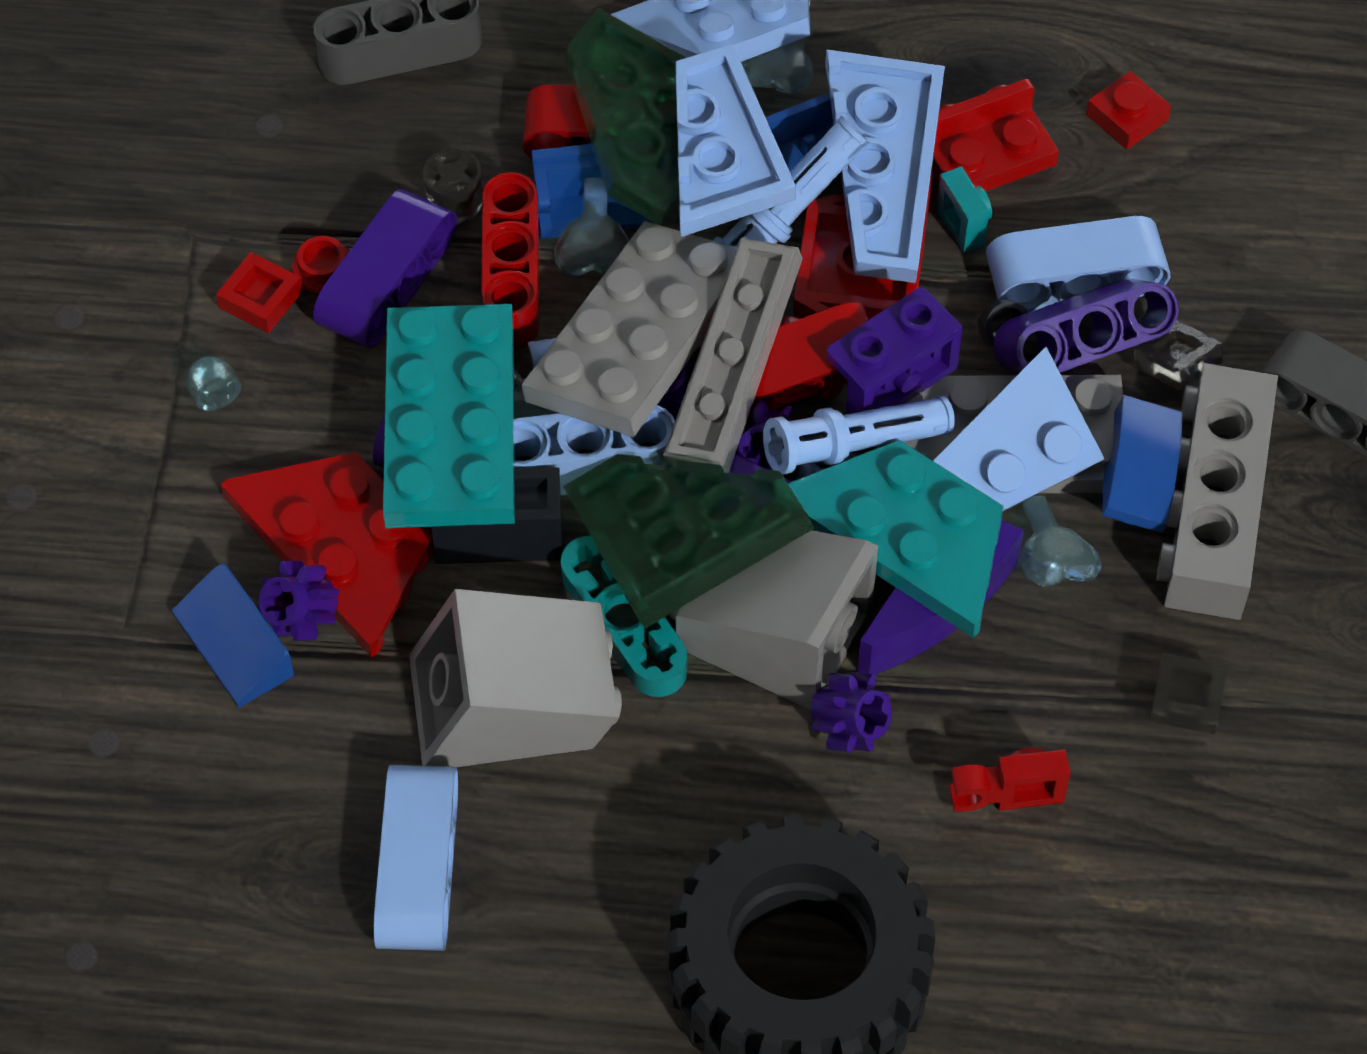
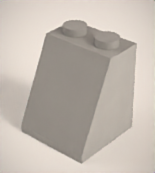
[670,516,878,710]
[409,589,622,767]

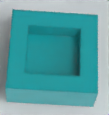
[936,166,992,254]

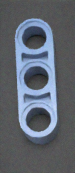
[986,216,1171,312]
[514,405,676,495]
[374,765,458,951]

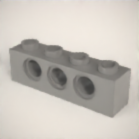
[1156,363,1278,620]

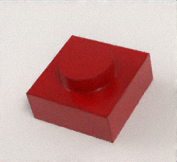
[1086,71,1171,150]
[216,252,303,334]

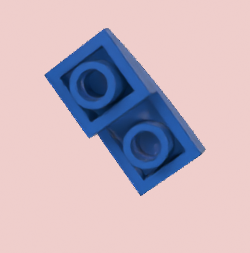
[1102,395,1182,533]

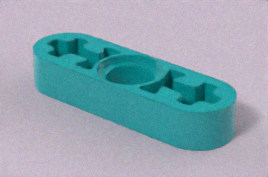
[561,536,687,697]

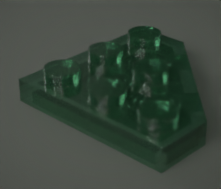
[565,8,686,226]
[563,454,815,629]

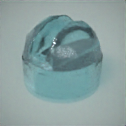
[187,356,242,411]

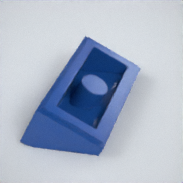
[172,562,295,709]

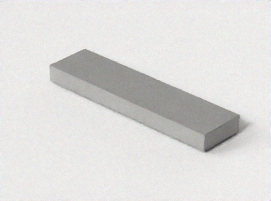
[663,237,803,477]

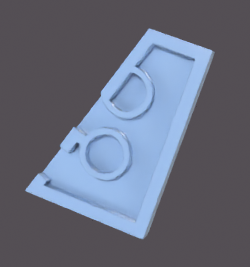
[676,44,796,237]
[933,347,1104,511]

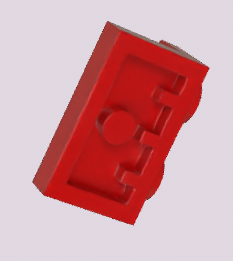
[931,79,1059,191]

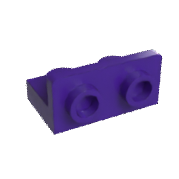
[827,287,963,432]

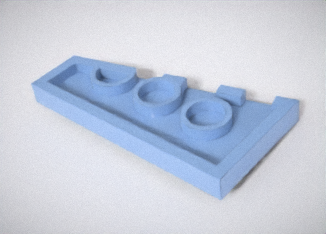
[825,50,945,283]

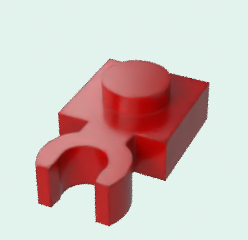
[949,747,1071,812]

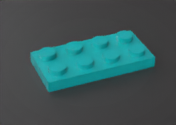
[383,304,515,528]

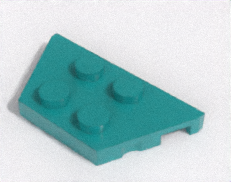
[774,440,1003,638]

